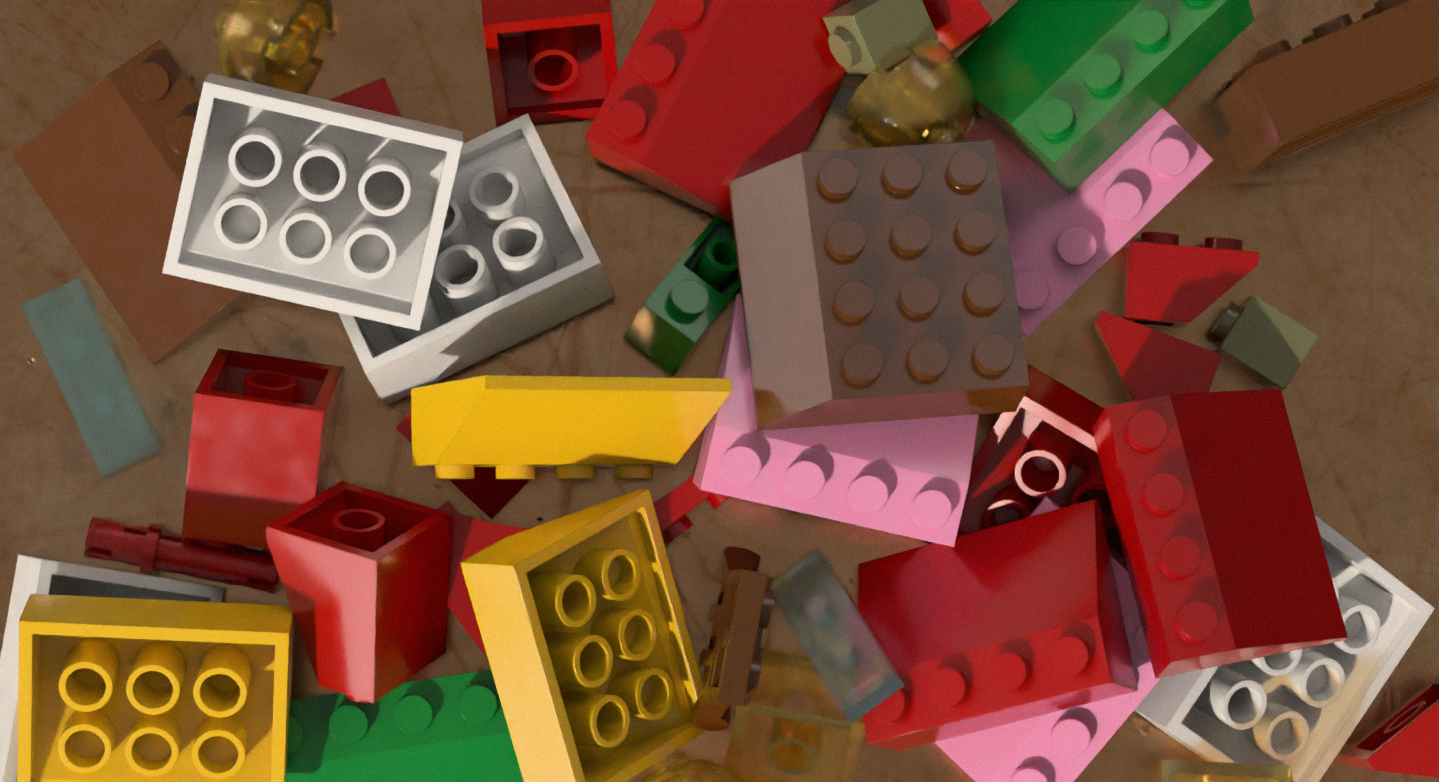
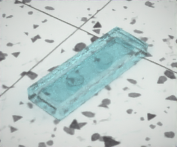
[21,277,163,478]
[771,548,905,724]

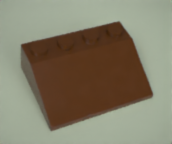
[12,39,257,365]

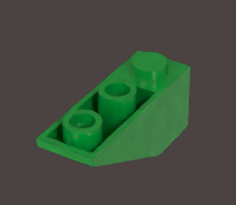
[623,216,740,376]

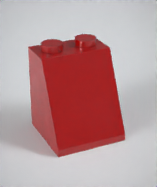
[182,348,344,555]
[266,481,450,704]

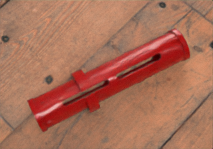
[84,516,279,594]

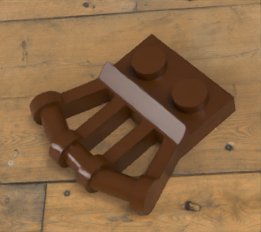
[692,547,774,731]

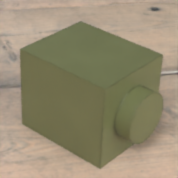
[822,0,939,75]
[1211,294,1319,391]

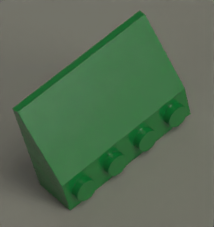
[940,0,1255,195]
[286,669,524,782]

